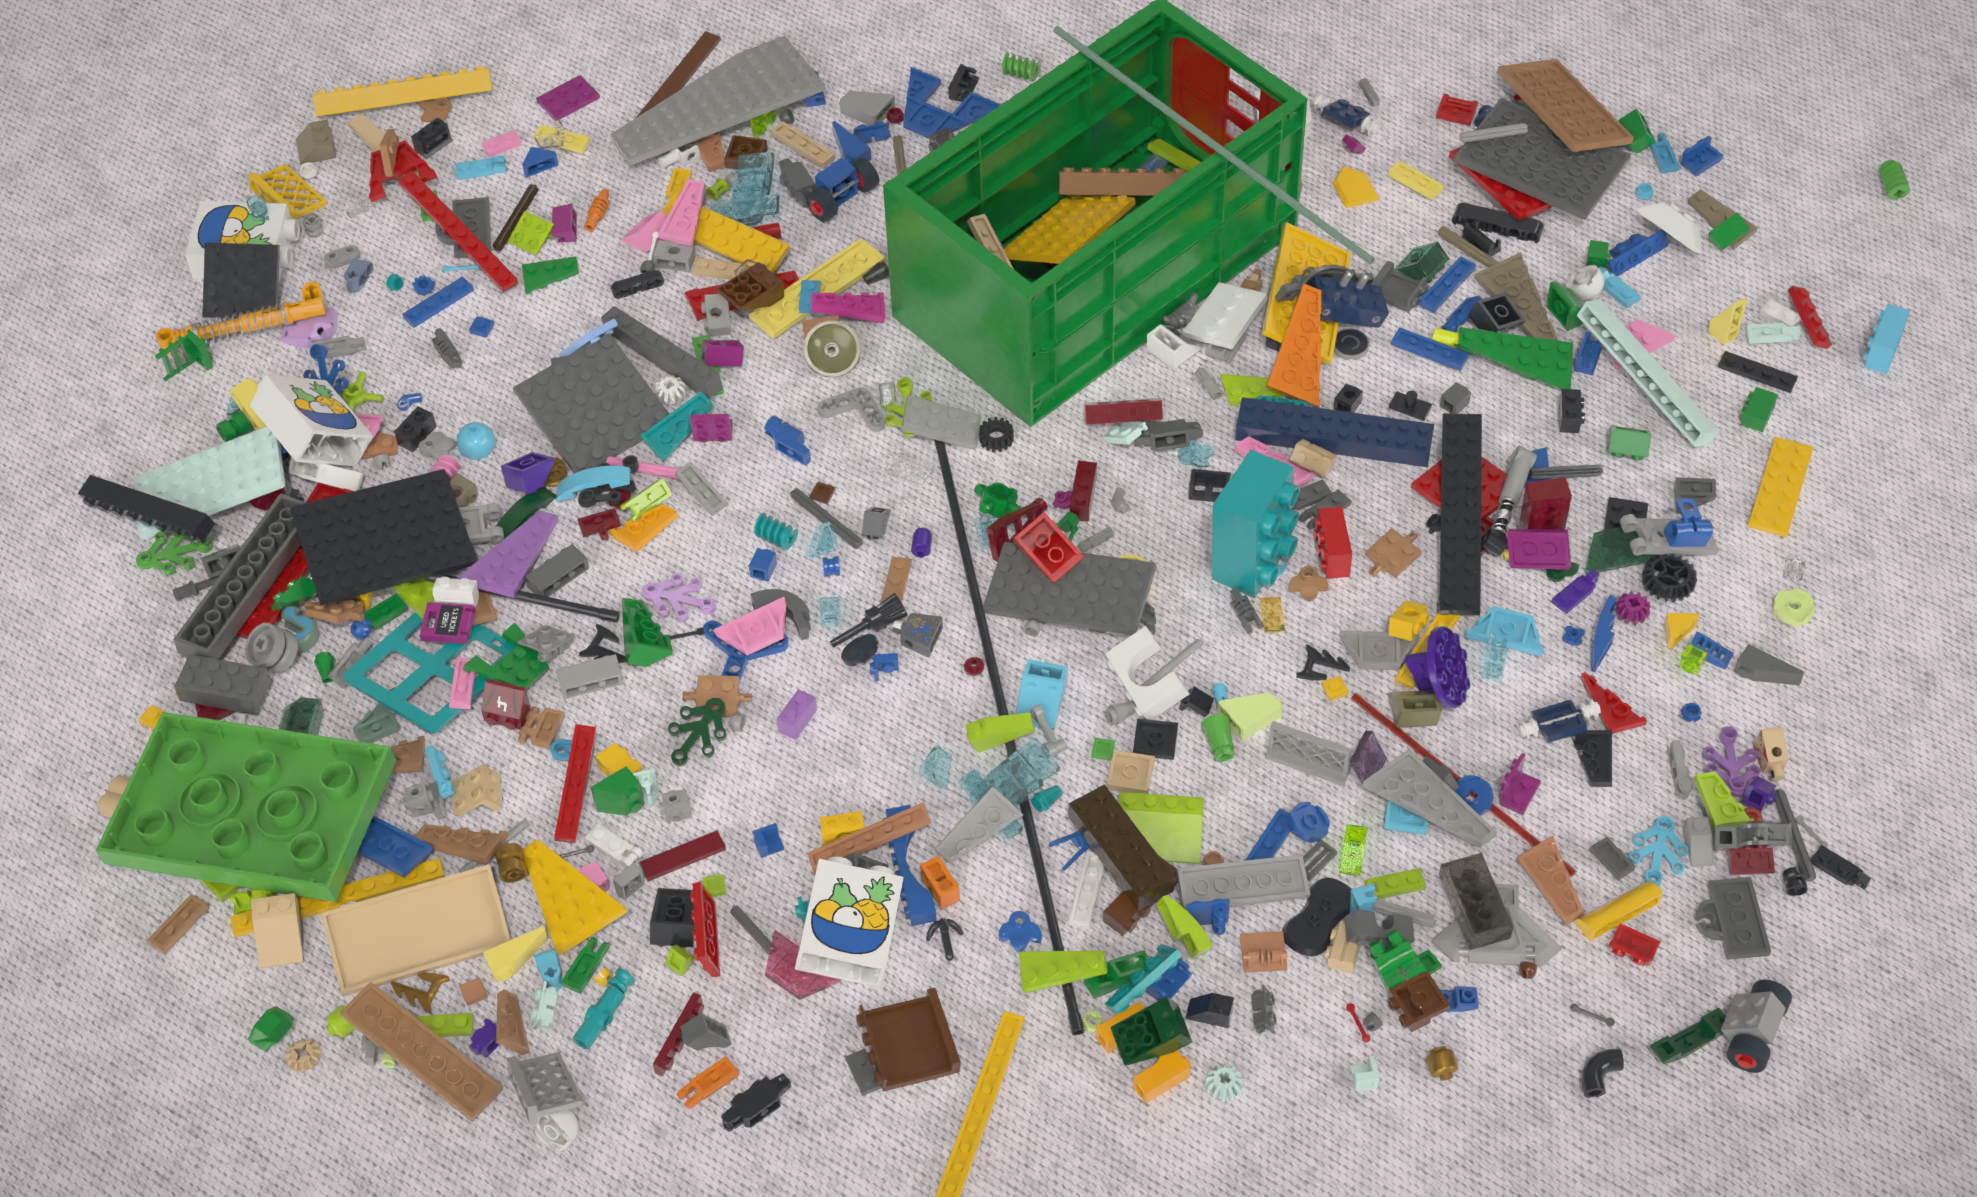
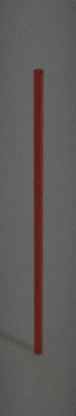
[1351,693,1577,877]

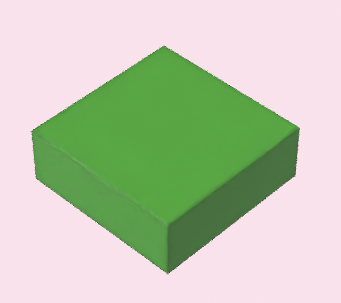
[1091,738,1115,761]

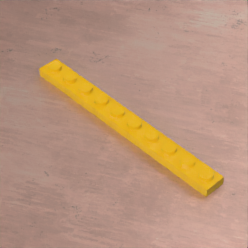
[230,858,445,938]
[935,1011,1025,1197]

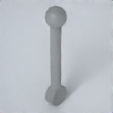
[1795,816,1828,848]

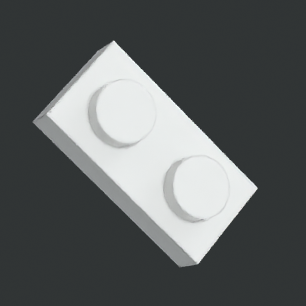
[1759,298,1802,327]

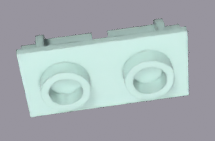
[633,768,659,805]
[530,981,558,1029]

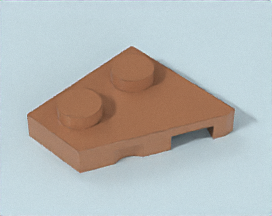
[360,432,398,460]

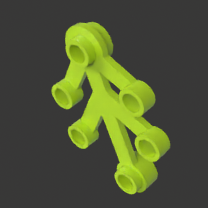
[883,377,933,437]

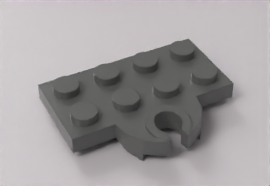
[435,197,492,258]
[1695,877,1771,960]

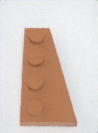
[692,132,725,172]
[1517,836,1584,925]

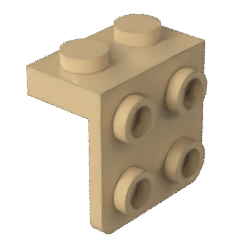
[452,764,502,817]

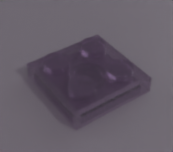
[1350,730,1387,790]

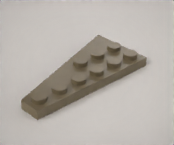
[1475,252,1558,340]

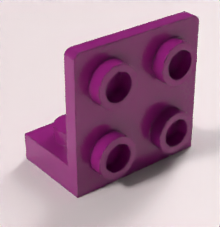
[690,414,733,443]
[1499,753,1541,815]

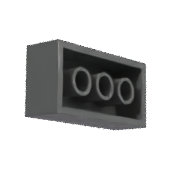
[174,654,271,715]

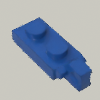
[1442,296,1482,332]

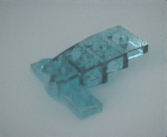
[710,152,780,226]
[958,738,1060,842]

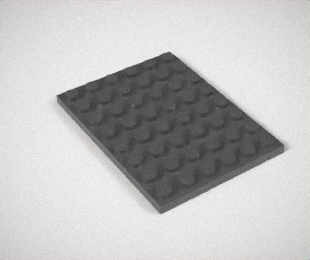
[1453,98,1631,220]

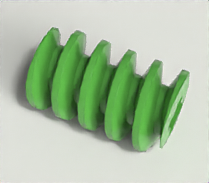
[1002,52,1041,82]
[1879,160,1910,199]

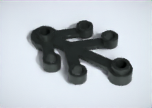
[578,455,639,507]

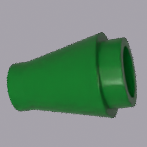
[314,652,334,683]

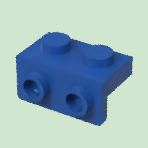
[1681,136,1723,176]

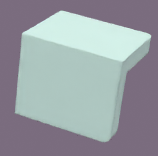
[1350,1055,1379,1091]

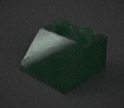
[1393,241,1449,283]
[278,697,325,735]

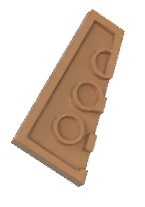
[385,736,425,773]
[414,824,508,864]

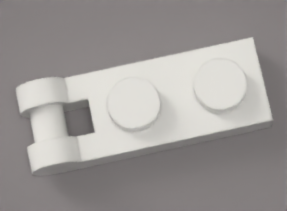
[585,824,643,868]

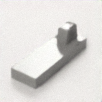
[675,462,728,516]

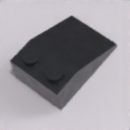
[650,888,695,948]

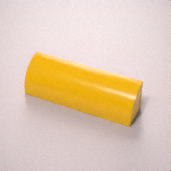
[1575,881,1663,941]

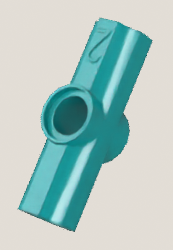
[573,986,625,1049]

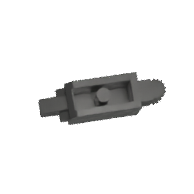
[779,158,816,207]
[1134,419,1203,451]

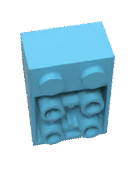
[1015,659,1068,730]

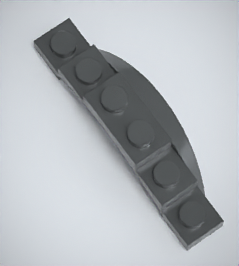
[1275,265,1374,302]

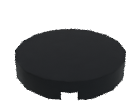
[841,634,879,666]

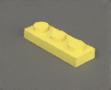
[534,125,590,154]
[1388,161,1444,200]

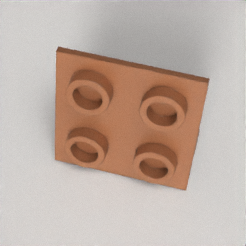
[1240,931,1288,973]

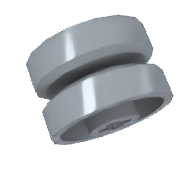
[245,623,298,673]

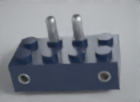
[1309,270,1389,328]

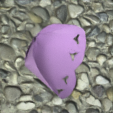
[280,307,338,348]

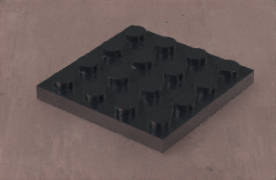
[202,242,280,318]

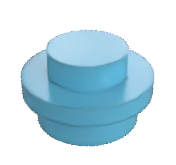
[1635,183,1654,200]

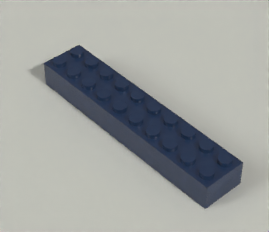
[1235,397,1434,468]

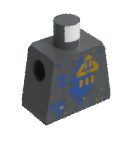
[892,613,943,657]

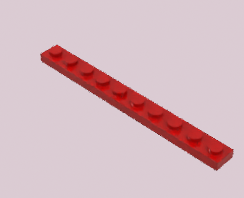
[397,171,518,293]

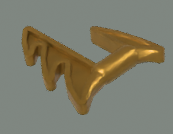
[391,973,450,1013]

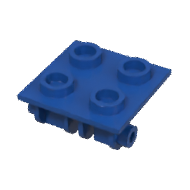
[1186,898,1230,935]

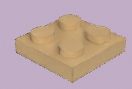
[1106,750,1155,794]

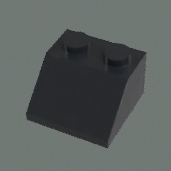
[1468,292,1526,332]

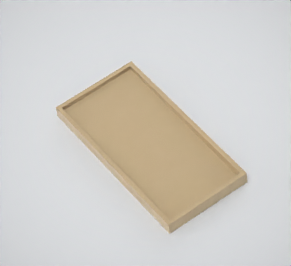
[321,864,511,997]

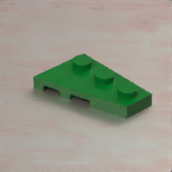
[522,256,579,295]

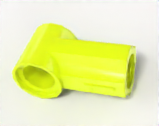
[1432,328,1467,352]

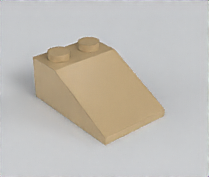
[251,893,304,969]

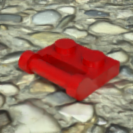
[1436,93,1479,126]

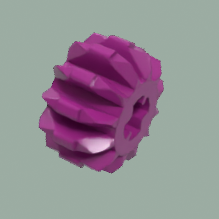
[1616,591,1651,626]

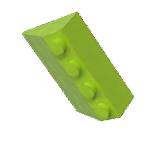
[1118,792,1204,864]

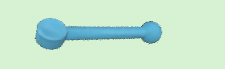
[442,264,480,272]

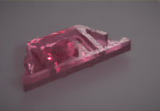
[765,930,842,1000]

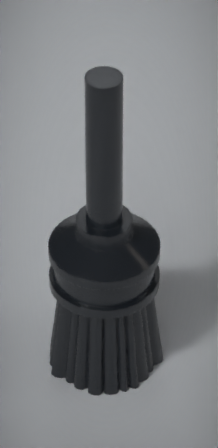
[830,593,908,648]

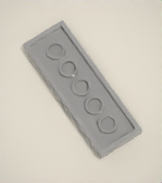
[1176,855,1310,909]

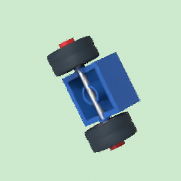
[806,157,879,222]

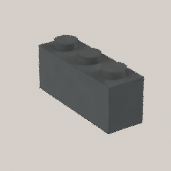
[525,544,589,597]

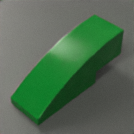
[1083,950,1149,999]

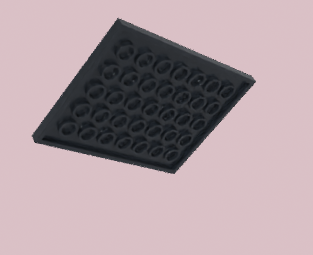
[290,469,477,605]

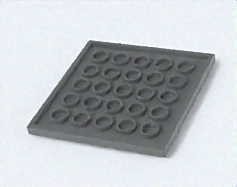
[513,333,669,473]

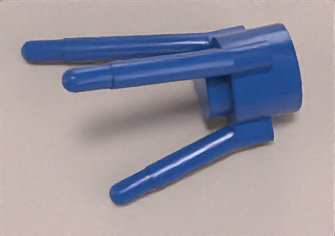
[1049,830,1091,871]

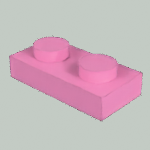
[482,130,522,157]

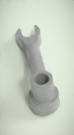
[1030,704,1067,760]

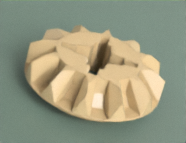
[285,1038,321,1071]

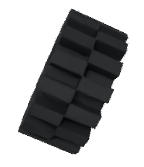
[979,417,1014,453]

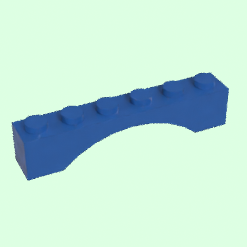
[883,805,937,926]

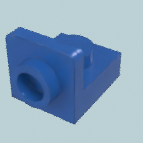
[870,653,899,682]

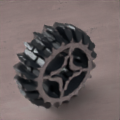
[1642,553,1697,603]

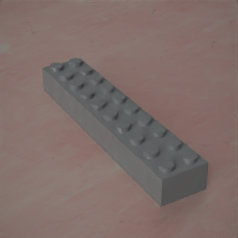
[173,493,305,659]

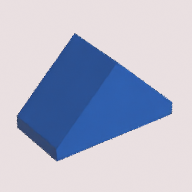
[522,147,558,178]

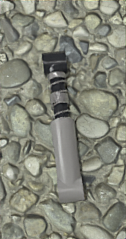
[1481,445,1537,556]

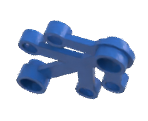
[303,344,349,396]

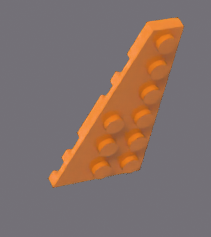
[1266,284,1321,408]

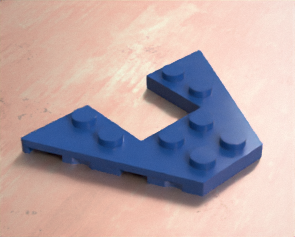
[903,67,1001,140]

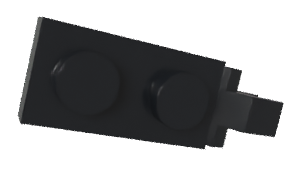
[1810,845,1871,890]

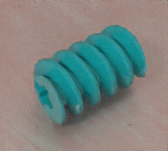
[754,512,798,550]

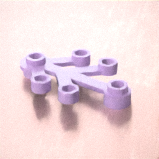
[642,573,716,622]

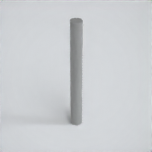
[1140,639,1203,686]
[458,819,530,873]

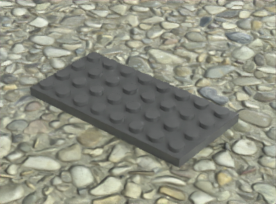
[983,542,1157,635]

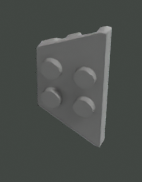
[1340,630,1419,670]

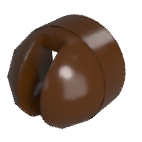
[1519,961,1538,979]

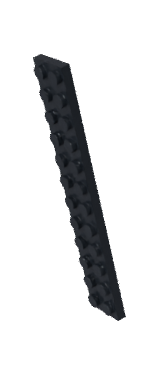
[1439,413,1482,615]

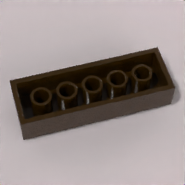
[1068,784,1175,911]

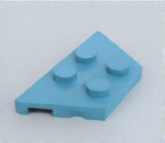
[1465,606,1544,656]

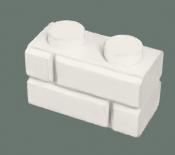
[433,577,479,607]

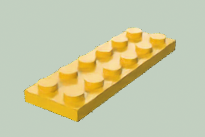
[1748,437,1814,538]

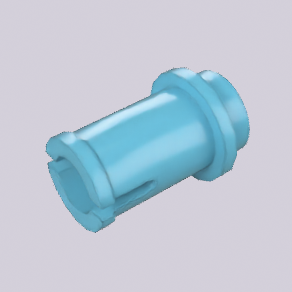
[1212,683,1228,709]

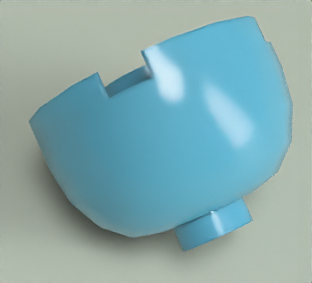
[457,422,496,460]

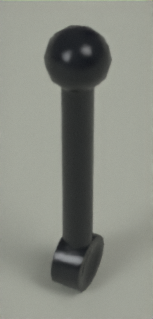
[666,628,704,640]

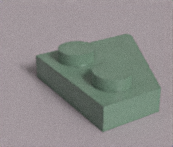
[353,703,400,743]

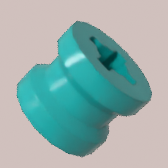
[607,968,635,994]

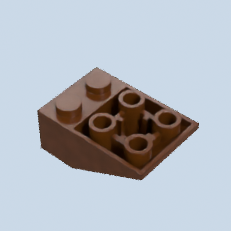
[716,262,784,311]

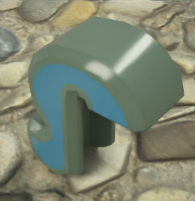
[281,606,319,654]

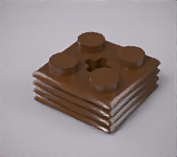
[724,135,768,172]

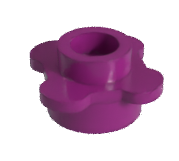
[1052,490,1072,509]

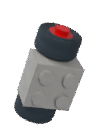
[1721,979,1792,1073]

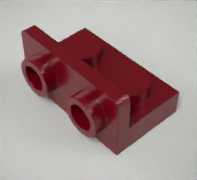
[1726,844,1775,875]

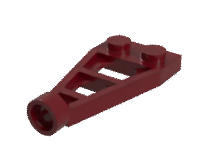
[987,498,1048,562]

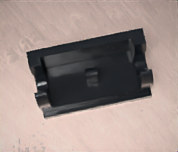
[948,64,979,102]
[1462,220,1501,257]

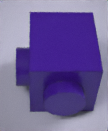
[1742,776,1777,811]

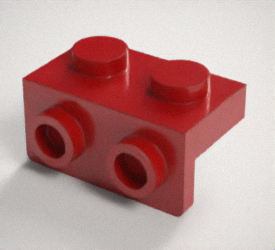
[1609,923,1661,967]

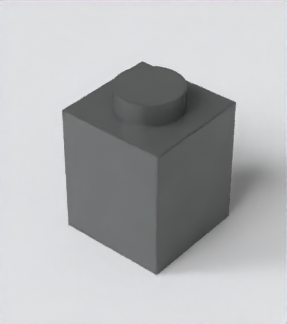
[1440,382,1471,414]

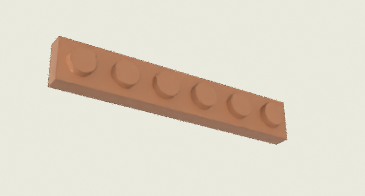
[807,802,932,873]

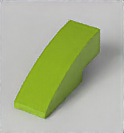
[1156,895,1213,959]

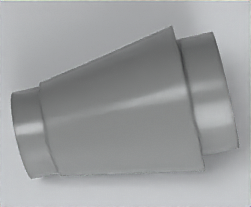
[1104,701,1136,725]

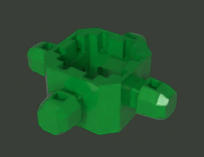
[974,483,1021,518]

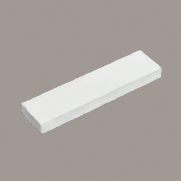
[1068,850,1105,929]

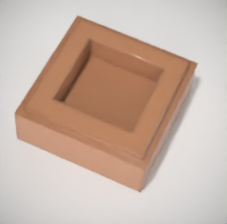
[459,977,488,1006]

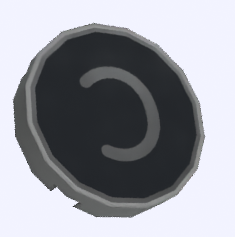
[1334,328,1370,360]

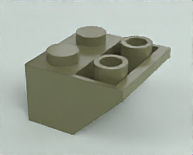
[1388,690,1442,728]

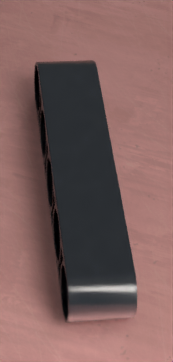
[1452,203,1544,243]

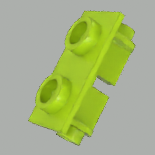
[229,889,276,914]

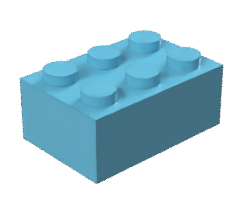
[1863,304,1910,374]

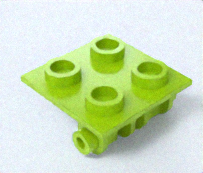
[507,211,554,256]

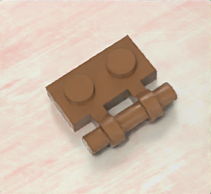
[518,706,565,749]

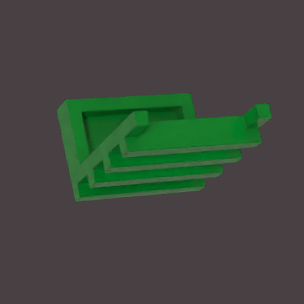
[155,329,213,382]

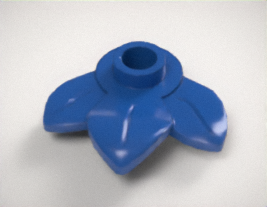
[999,911,1042,953]

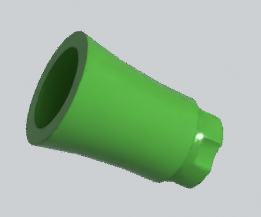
[1201,714,1235,762]

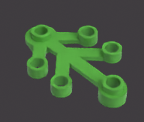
[136,531,213,576]

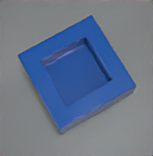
[469,316,495,338]

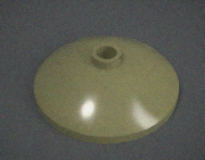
[804,320,860,377]

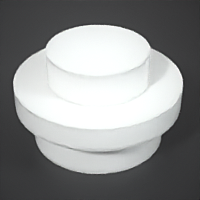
[299,162,318,179]

